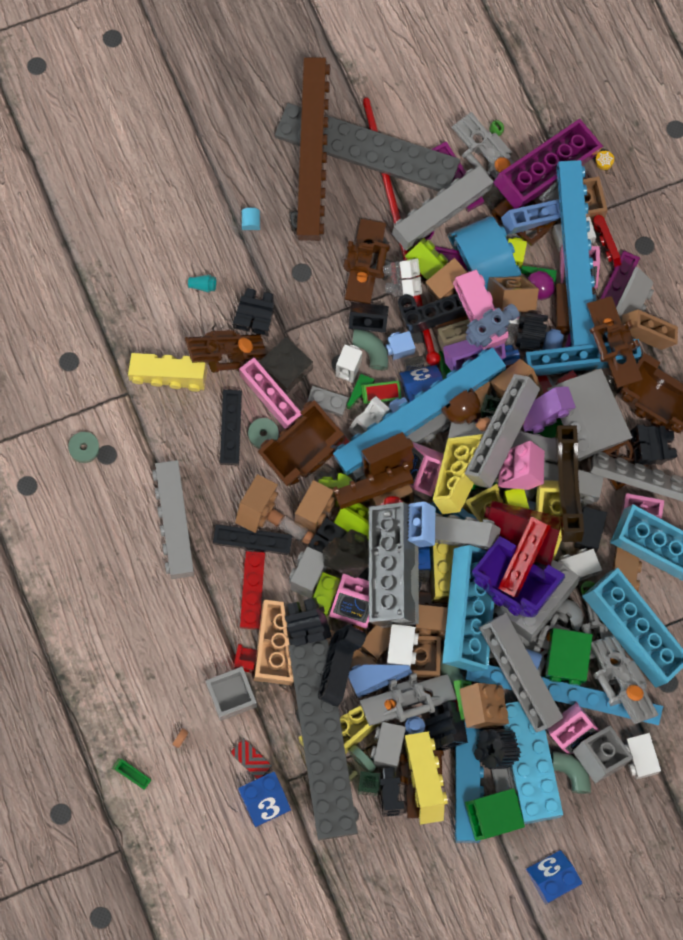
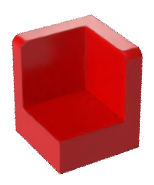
[234,644,257,674]

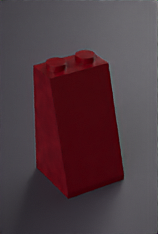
[484,501,561,566]

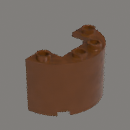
[621,352,683,434]
[258,400,345,486]

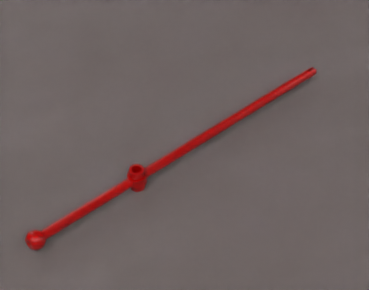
[363,97,440,365]

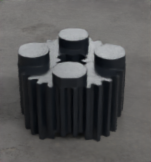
[516,312,548,351]
[474,729,521,769]

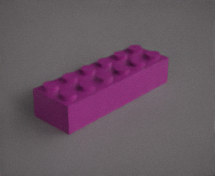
[493,118,603,209]

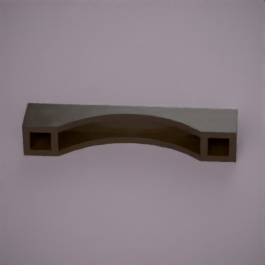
[555,425,584,542]

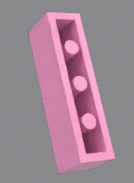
[453,269,508,350]
[239,358,302,429]

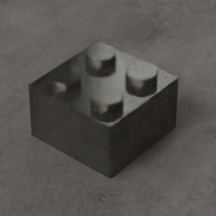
[259,337,313,395]

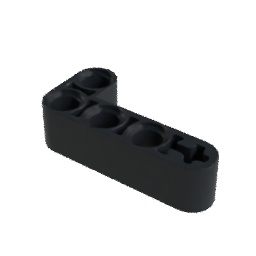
[398,294,467,333]
[318,624,366,707]

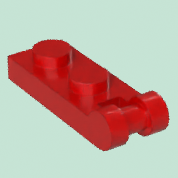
[593,215,621,267]

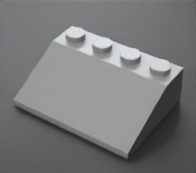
[548,368,632,461]
[493,560,579,642]

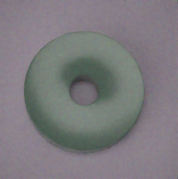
[248,418,279,449]
[68,432,100,463]
[348,745,376,774]

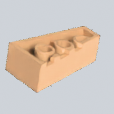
[253,600,294,686]

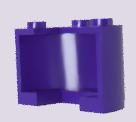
[472,536,565,618]

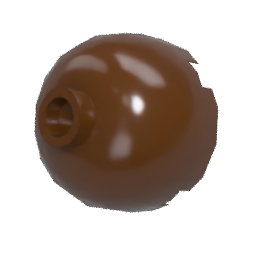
[441,388,481,425]

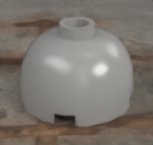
[547,599,583,632]

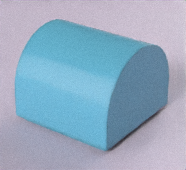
[241,208,260,230]

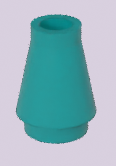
[188,274,217,293]

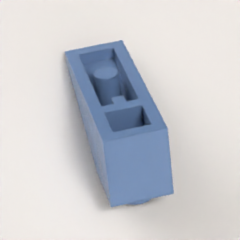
[501,199,561,235]
[348,665,413,698]

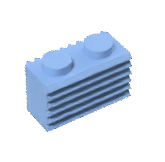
[407,502,436,547]

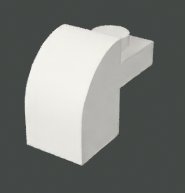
[348,397,390,436]

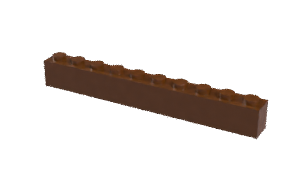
[297,57,331,241]

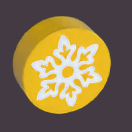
[595,151,614,170]

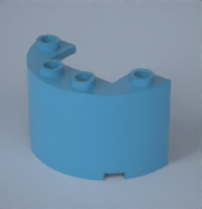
[447,216,521,290]

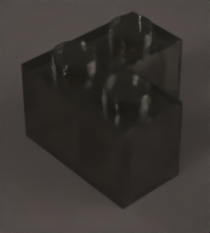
[323,529,369,578]

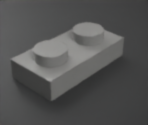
[307,386,349,417]

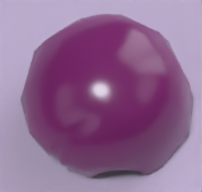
[527,271,555,301]

